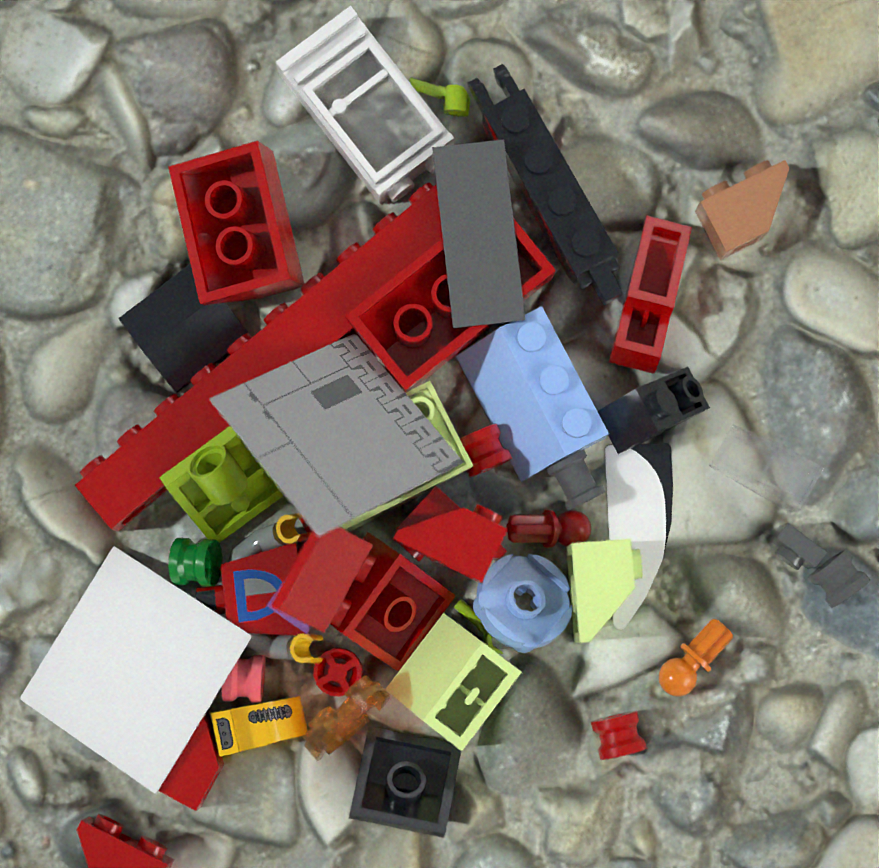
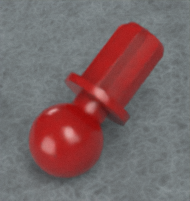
[506,510,591,548]

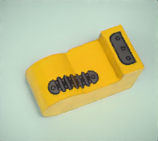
[211,696,308,756]

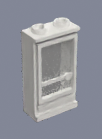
[275,6,454,204]

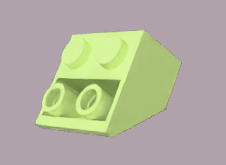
[385,613,522,751]

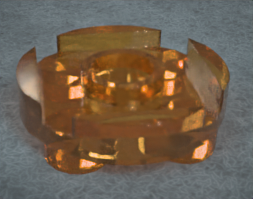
[303,675,391,761]

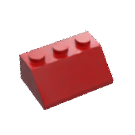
[168,140,305,305]

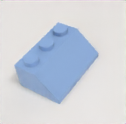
[456,306,609,482]

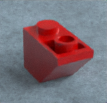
[158,710,224,811]
[76,814,175,868]

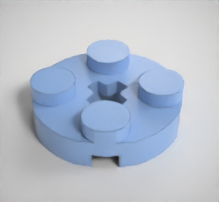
[473,554,572,653]

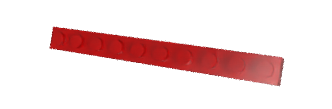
[75,182,443,532]

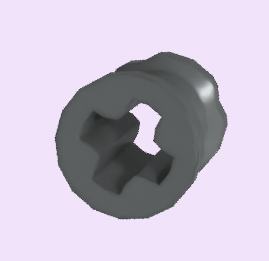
[546,449,606,511]

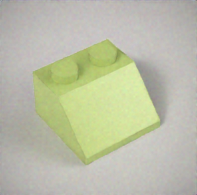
[566,539,643,643]

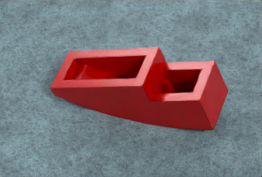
[609,215,692,374]

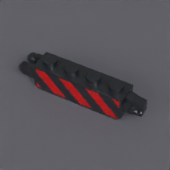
[467,63,623,306]

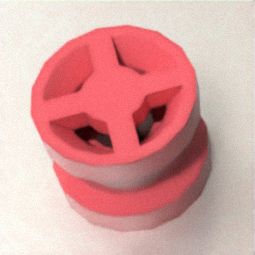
[222,655,265,703]

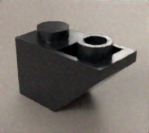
[597,367,710,454]

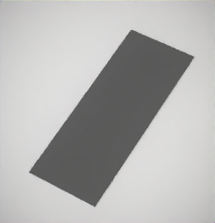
[432,140,525,328]

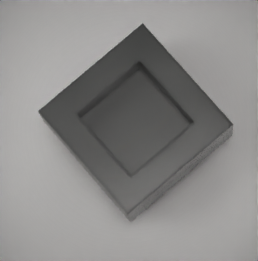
[769,523,827,570]

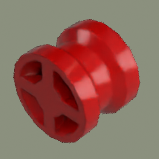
[460,424,513,478]
[313,648,363,697]
[591,710,647,760]

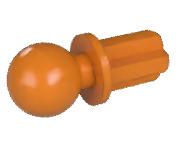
[659,619,733,697]

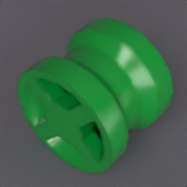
[168,537,223,587]

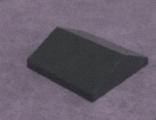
[118,264,248,393]
[349,726,461,838]

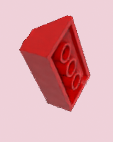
[345,218,556,393]

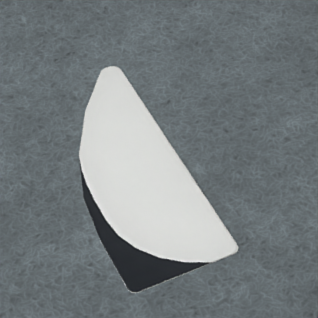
[605,443,673,630]

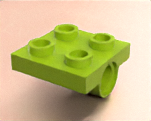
[159,426,285,543]

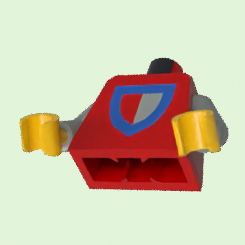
[196,513,323,664]

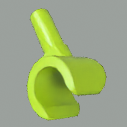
[409,77,471,117]
[454,599,503,654]

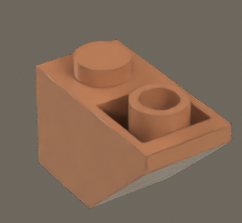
[695,160,789,260]

